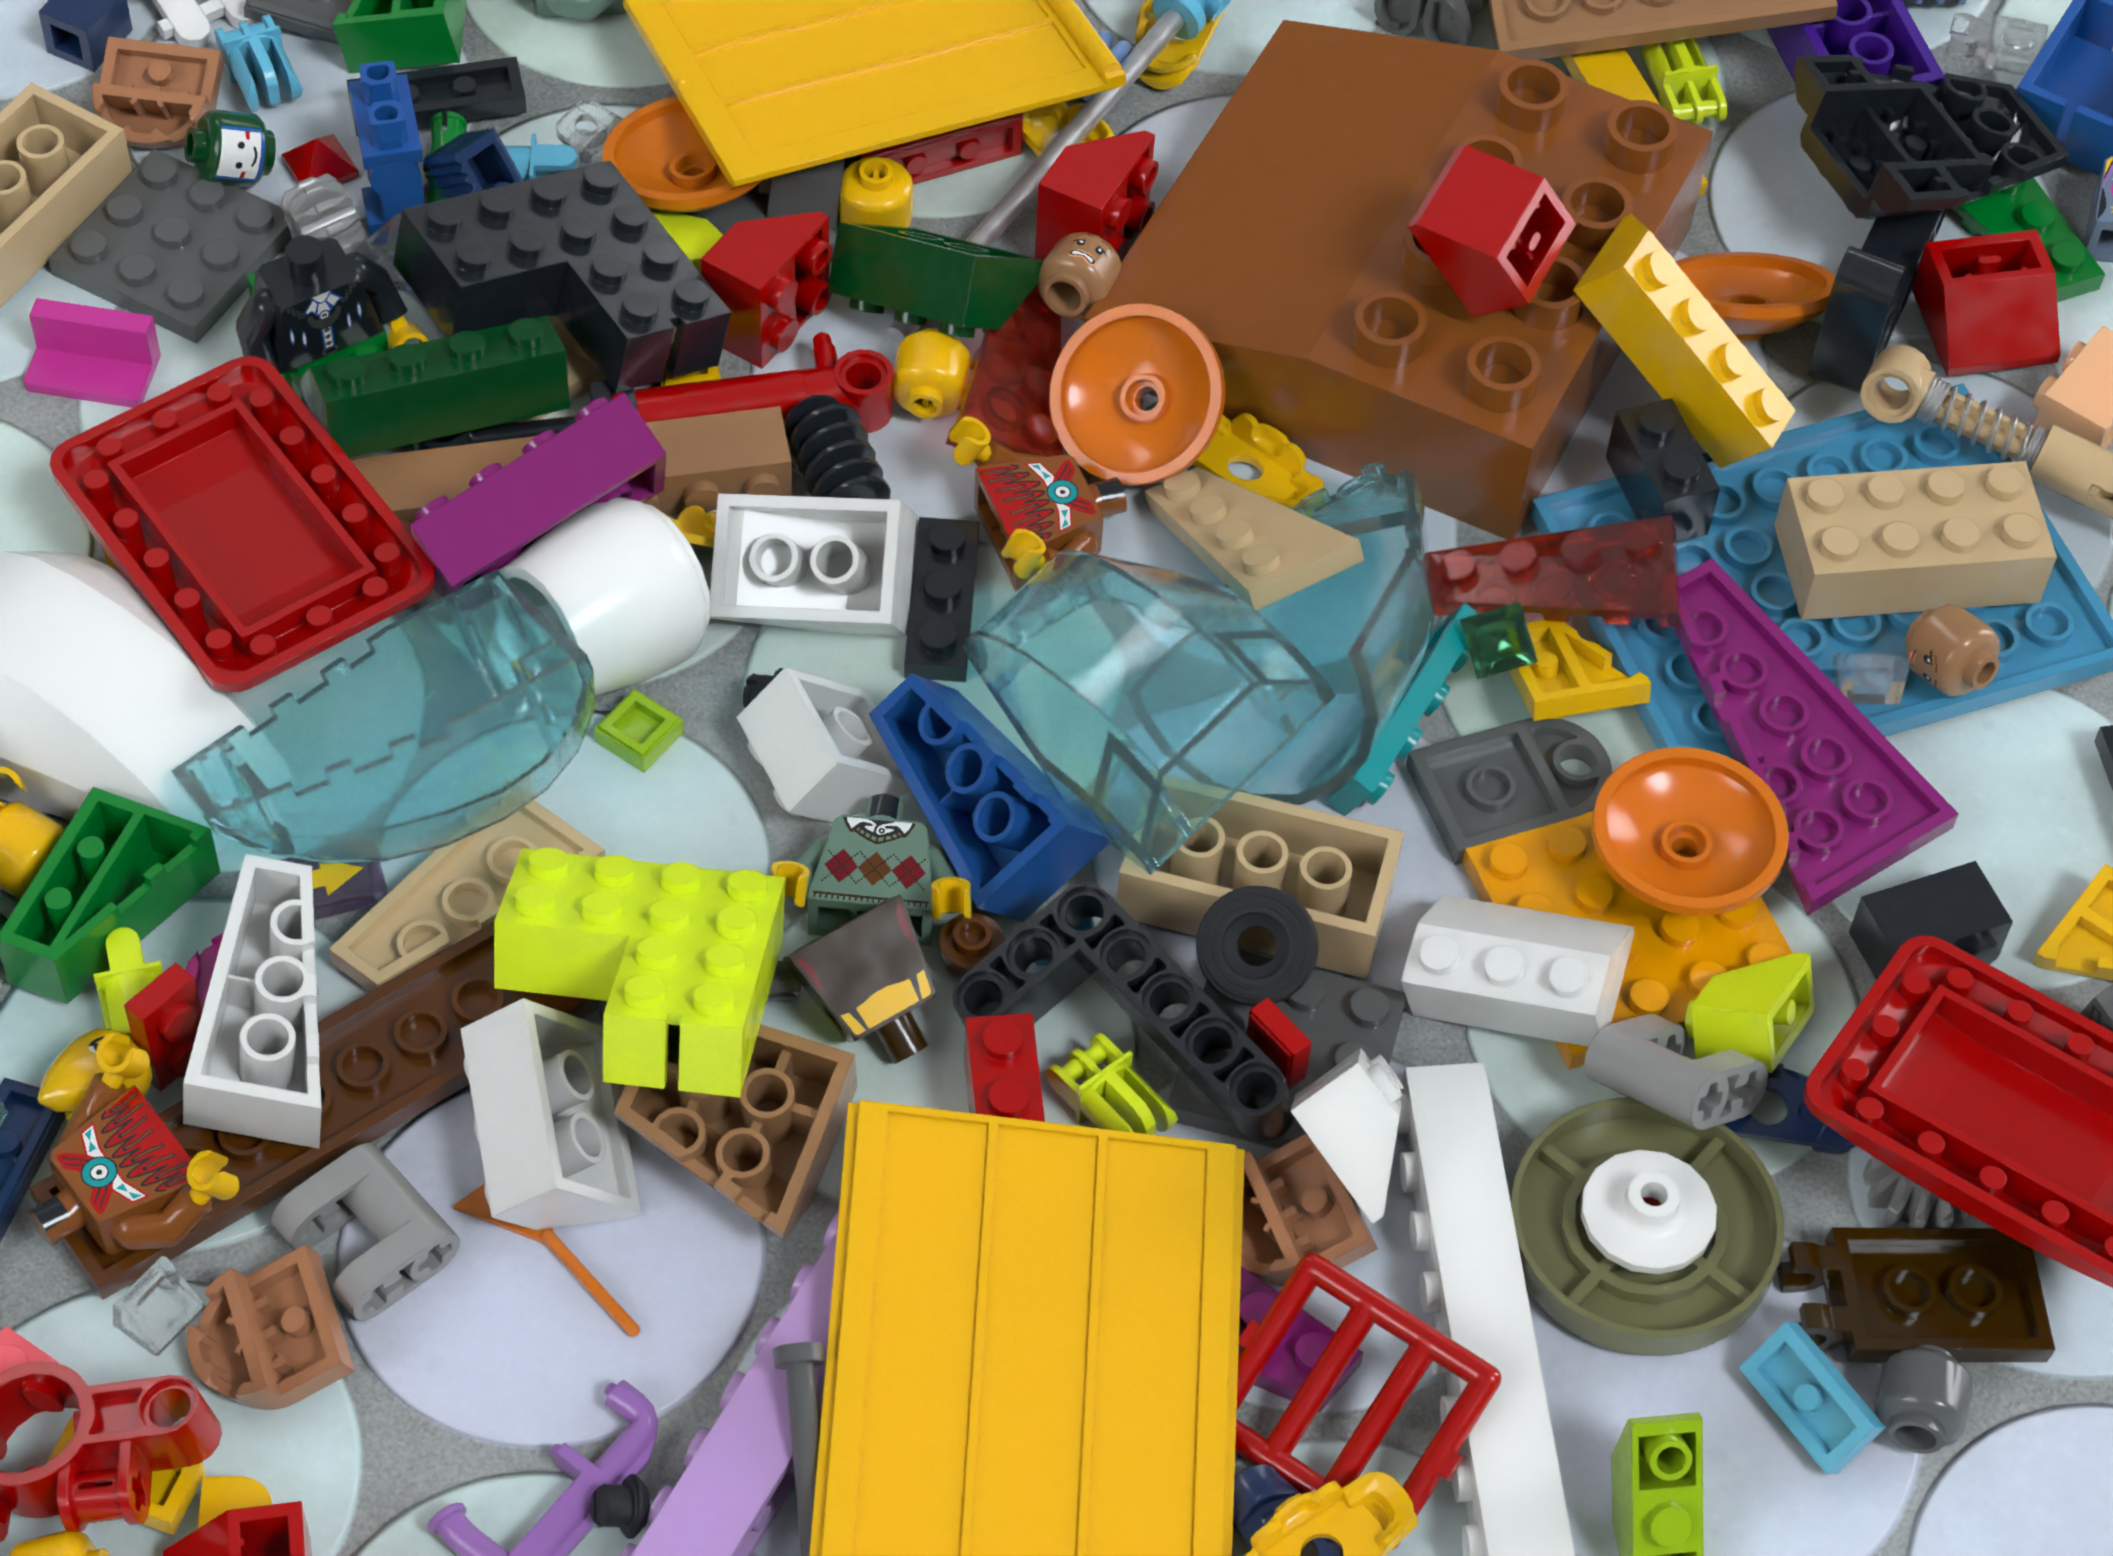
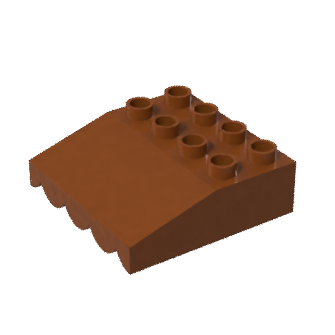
[1083,20,1713,542]

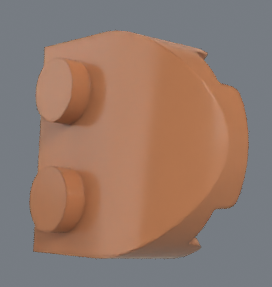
[92,37,225,149]
[1241,1133,1378,1287]
[187,1245,355,1410]

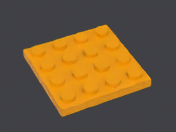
[1462,811,1793,1070]

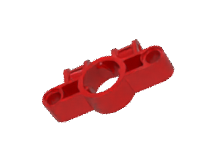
[0,1361,222,1542]

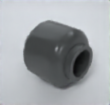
[1875,1345,1973,1454]

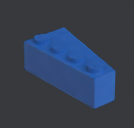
[868,673,1113,922]

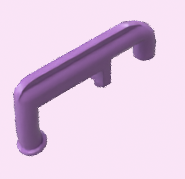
[428,1380,658,1556]

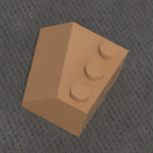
[614,1024,857,1240]

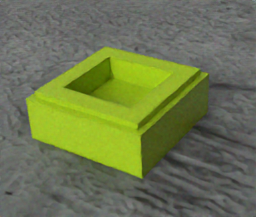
[594,688,684,773]

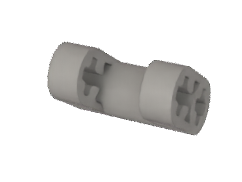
[1584,1014,1768,1130]
[271,1143,460,1321]

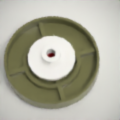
[1510,1097,1784,1356]

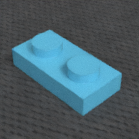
[1739,1321,1886,1475]

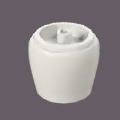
[491,497,711,705]

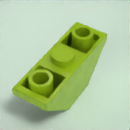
[1611,1412,1704,1556]

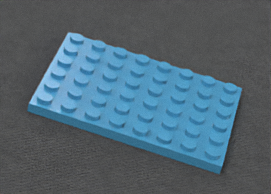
[1529,383,2113,760]

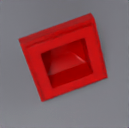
[281,134,360,184]

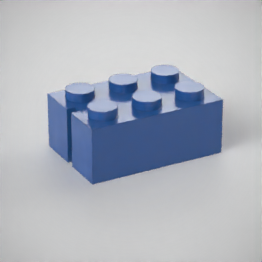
[2016,0,2113,175]

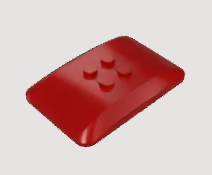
[49,356,436,692]
[1803,935,2113,1288]

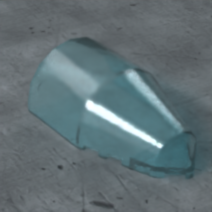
[1129,462,1434,805]

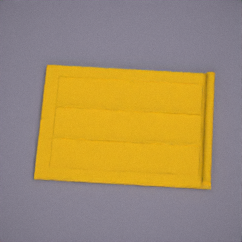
[622,0,1126,188]
[809,1100,1245,1556]

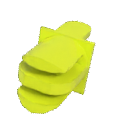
[1641,38,1727,125]
[93,927,163,1041]
[1045,1033,1178,1135]

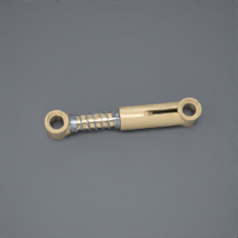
[1860,345,2113,519]

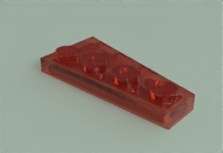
[945,285,1063,457]
[1429,515,1682,628]

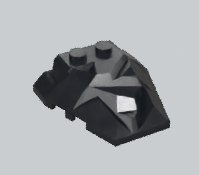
[1794,55,2070,219]

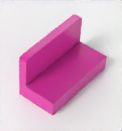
[24,298,161,408]

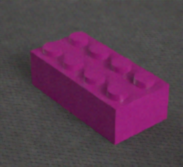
[410,393,666,620]

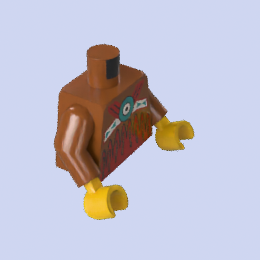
[948,416,1127,592]
[29,1033,239,1254]

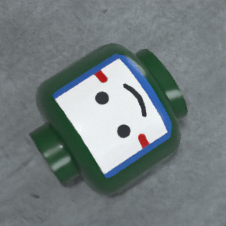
[184,110,276,188]

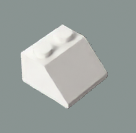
[736,667,912,823]
[1290,1048,1403,1224]

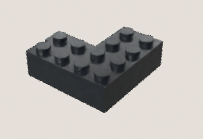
[393,161,732,393]

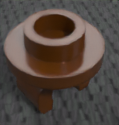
[939,913,1005,980]

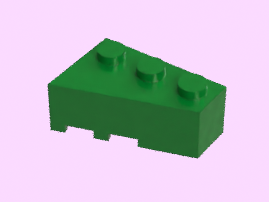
[332,0,466,73]
[0,787,221,1004]

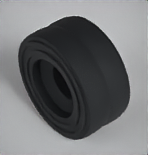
[1196,886,1319,1006]

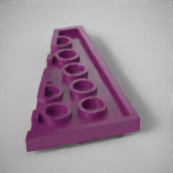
[1661,558,1959,916]

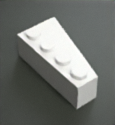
[183,854,322,1149]

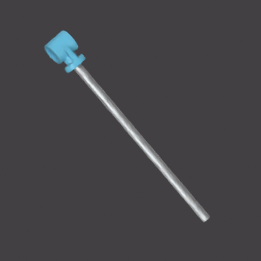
[888,0,1231,344]

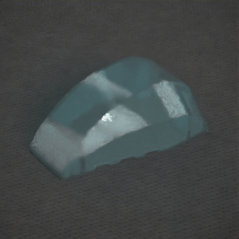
[963,549,1336,875]
[171,570,596,864]

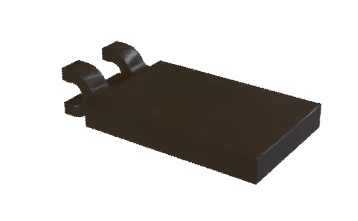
[1777,1227,2056,1362]

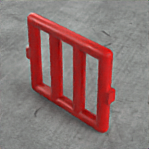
[1235,1253,1502,1549]

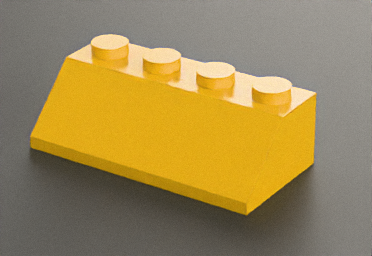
[1573,213,1796,469]

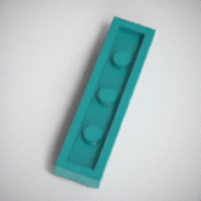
[1325,602,1484,816]

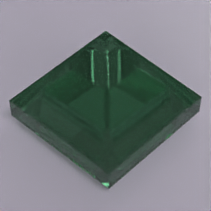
[1460,601,1538,680]

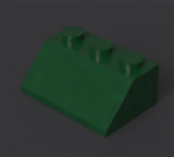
[827,222,1044,338]

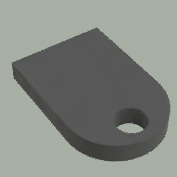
[1406,718,1612,865]

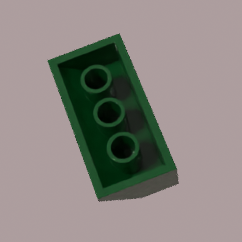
[300,315,570,458]

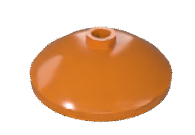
[602,96,762,212]
[1675,252,1836,341]
[1049,304,1225,486]
[1592,747,1789,916]

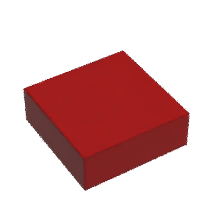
[1246,997,1312,1089]

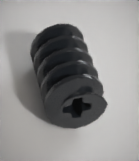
[784,395,891,499]

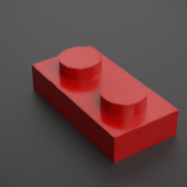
[124,962,202,1092]

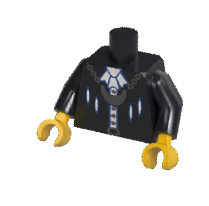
[236,235,429,374]

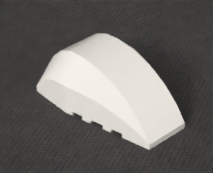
[0,551,294,864]

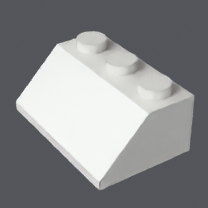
[1401,895,1635,1047]
[460,998,642,1230]

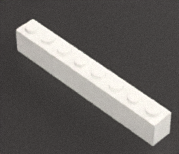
[1397,1062,1575,1556]

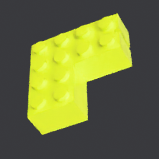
[494,847,785,1098]

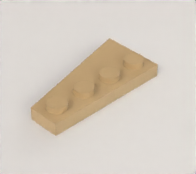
[1145,467,1364,612]
[329,782,606,992]

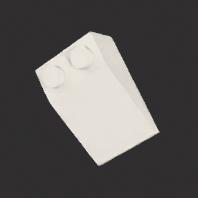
[710,493,917,636]

